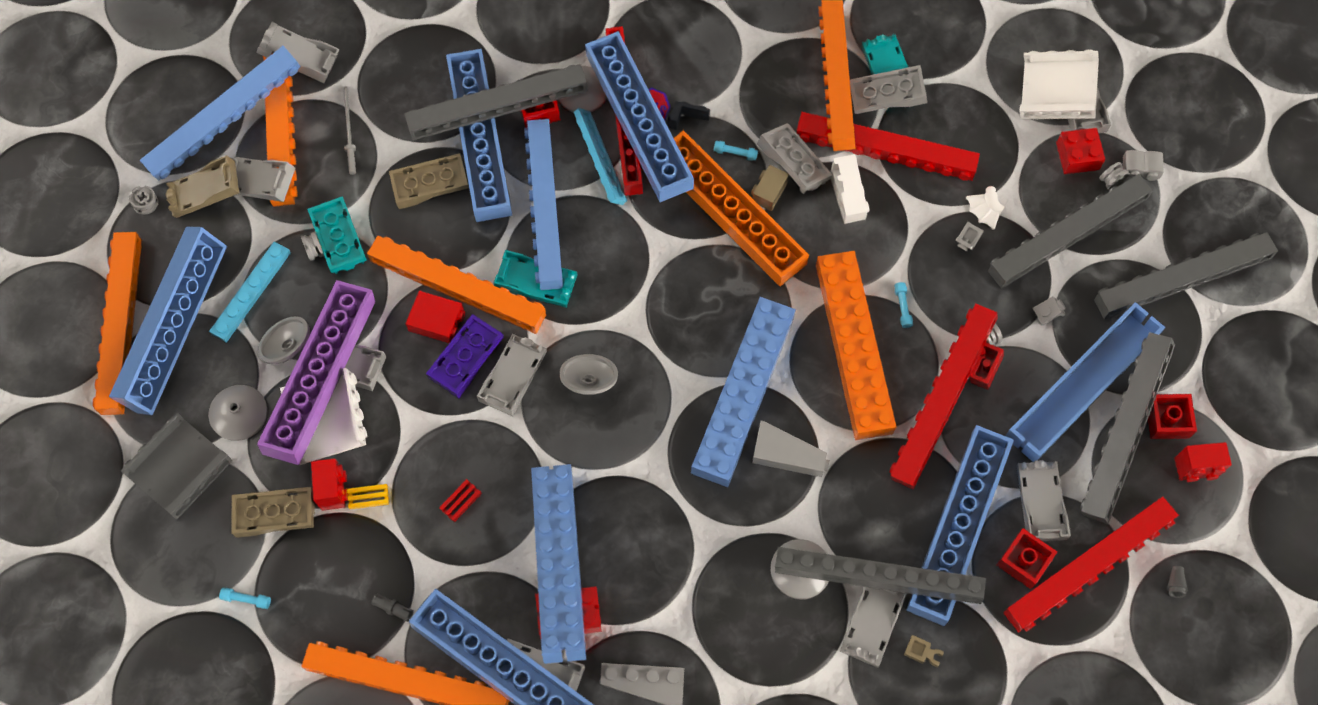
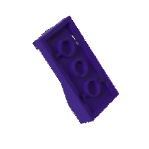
[426,314,504,399]

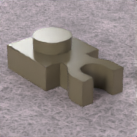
[904,635,944,667]

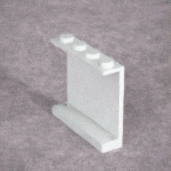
[1020,50,1099,119]
[280,368,367,465]

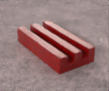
[439,479,482,523]

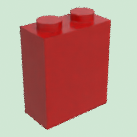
[406,291,465,343]

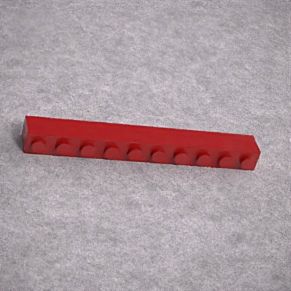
[605,27,643,196]
[796,112,980,181]
[889,304,998,490]
[1003,497,1179,633]

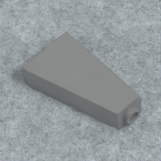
[752,421,830,477]

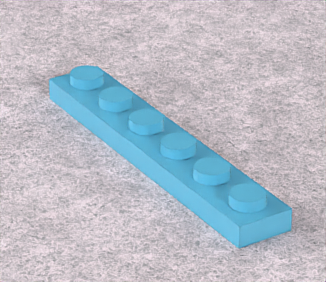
[574,108,627,205]
[209,242,291,343]

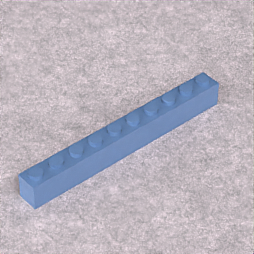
[140,46,300,180]
[524,119,563,290]

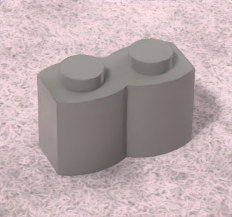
[1123,150,1164,181]

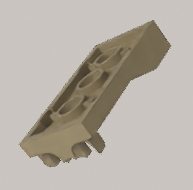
[389,153,469,209]
[166,155,239,218]
[231,487,315,538]

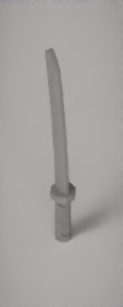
[344,86,356,175]

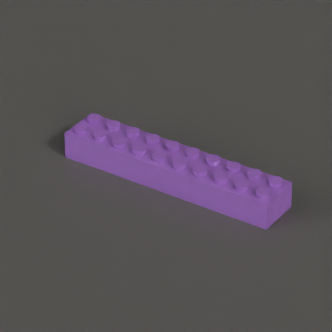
[257,280,375,465]

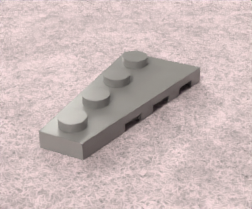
[600,663,684,705]

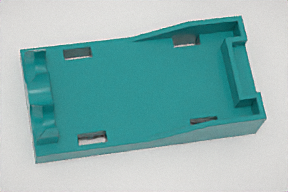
[861,33,908,75]
[307,196,367,274]
[493,250,578,308]

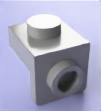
[956,222,984,251]
[1033,296,1066,325]

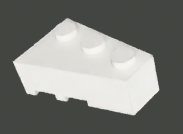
[831,154,869,224]

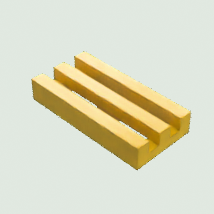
[347,484,389,510]

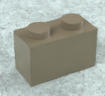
[751,165,789,211]

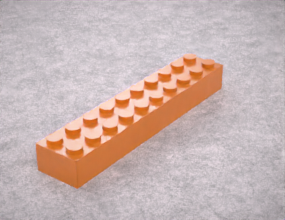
[674,130,809,286]
[816,251,896,440]

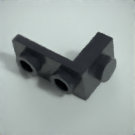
[667,101,710,130]

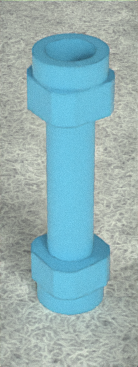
[714,141,758,161]
[894,282,913,328]
[219,588,271,609]

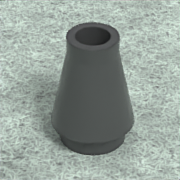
[1167,566,1188,598]

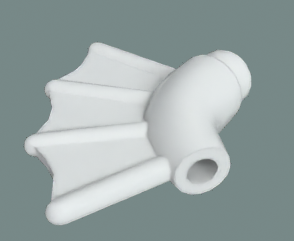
[966,186,1005,230]

